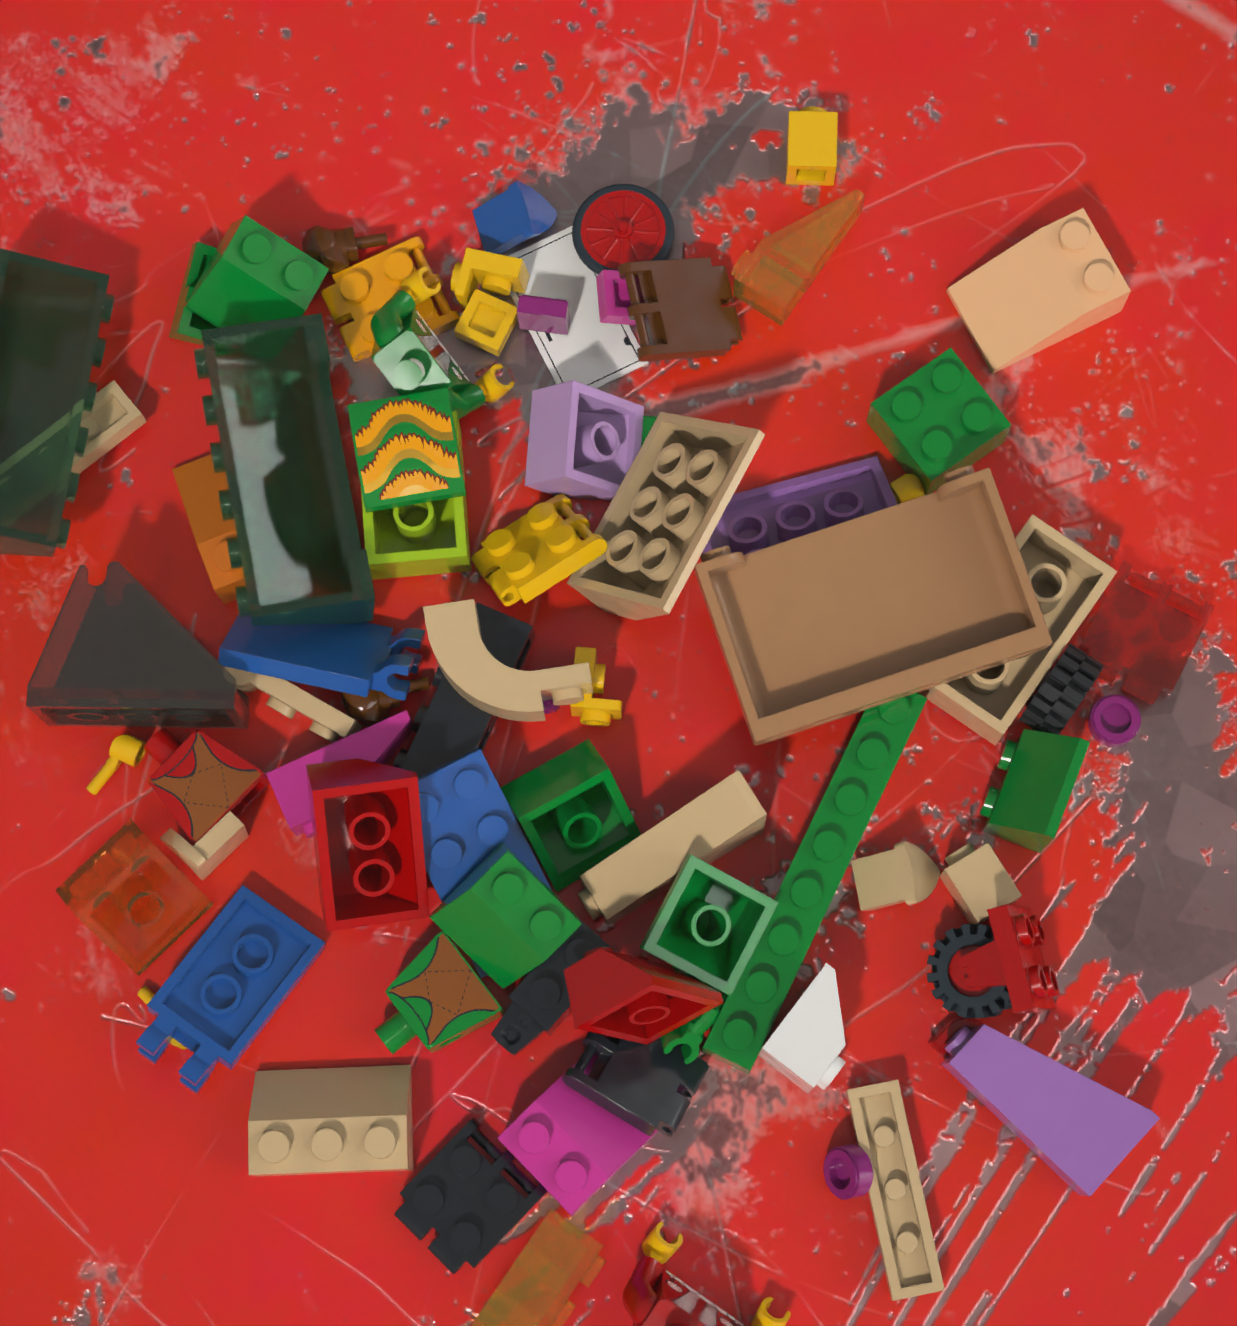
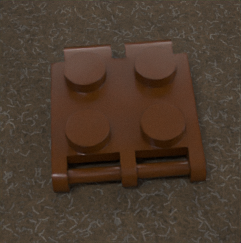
[618,257,743,362]

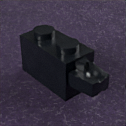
[491,918,616,1056]

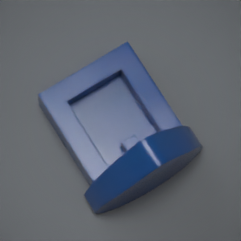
[472,180,557,255]

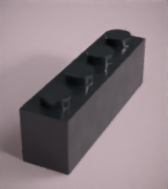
[392,602,535,778]

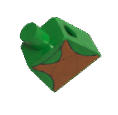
[374,930,505,1054]

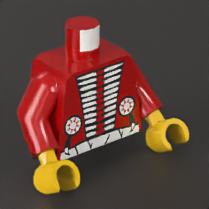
[622,1222,791,1326]

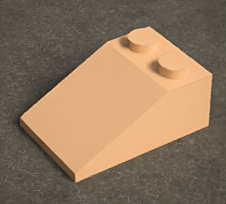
[946,208,1131,374]

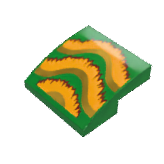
[348,388,466,513]

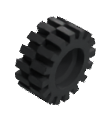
[1019,643,1105,734]

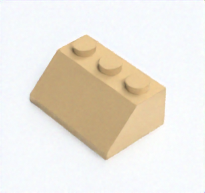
[248,1065,414,1177]

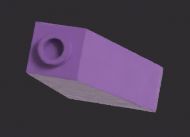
[941,1024,1160,1197]

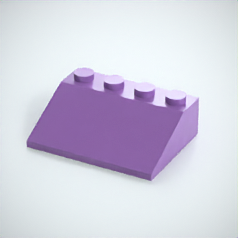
[701,456,897,555]

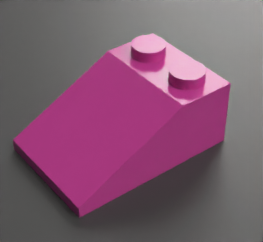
[497,1035,658,1216]

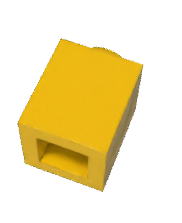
[786,106,838,186]

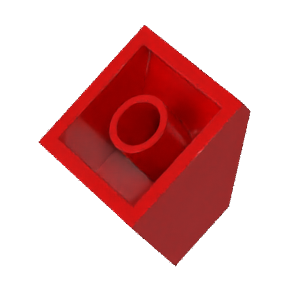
[564,947,724,1045]

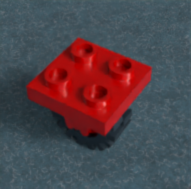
[926,904,1059,1018]

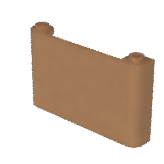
[694,465,1053,745]

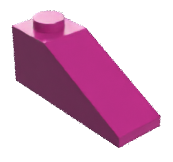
[266,710,413,838]

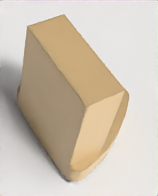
[160,811,249,880]
[851,841,940,911]

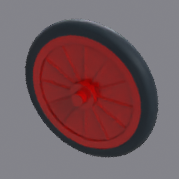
[572,184,675,275]

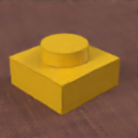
[454,289,518,357]

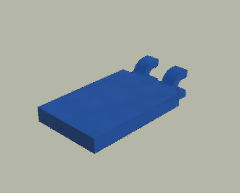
[218,597,425,701]
[136,885,325,1094]

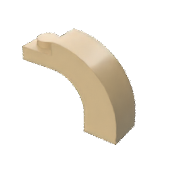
[423,599,593,722]

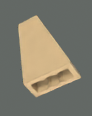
[577,770,767,926]

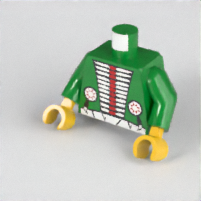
[370,266,514,419]

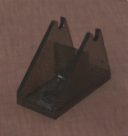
[26,561,250,729]

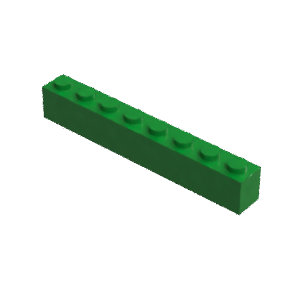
[702,693,928,1075]

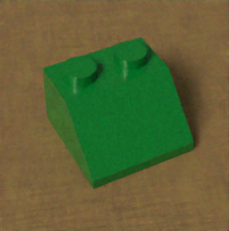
[184,215,329,358]
[979,729,1090,853]
[500,739,642,892]
[429,842,582,989]

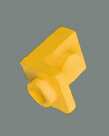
[451,247,530,309]
[570,647,622,726]

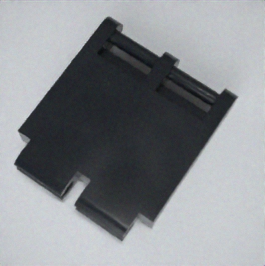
[562,1032,710,1137]
[394,1117,548,1274]

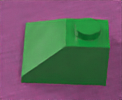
[639,854,779,996]

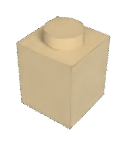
[940,843,1022,924]

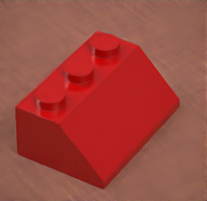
[306,758,430,931]

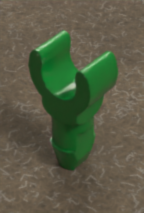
[661,1006,720,1064]

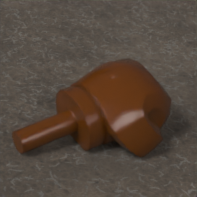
[302,225,388,274]
[342,674,429,727]

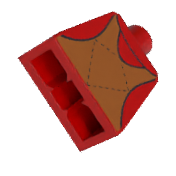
[144,727,270,844]

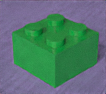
[866,348,1011,495]

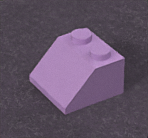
[524,380,644,501]

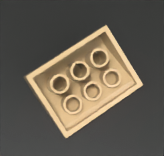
[567,412,765,620]

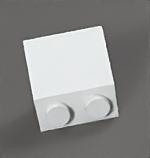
[759,963,846,1093]

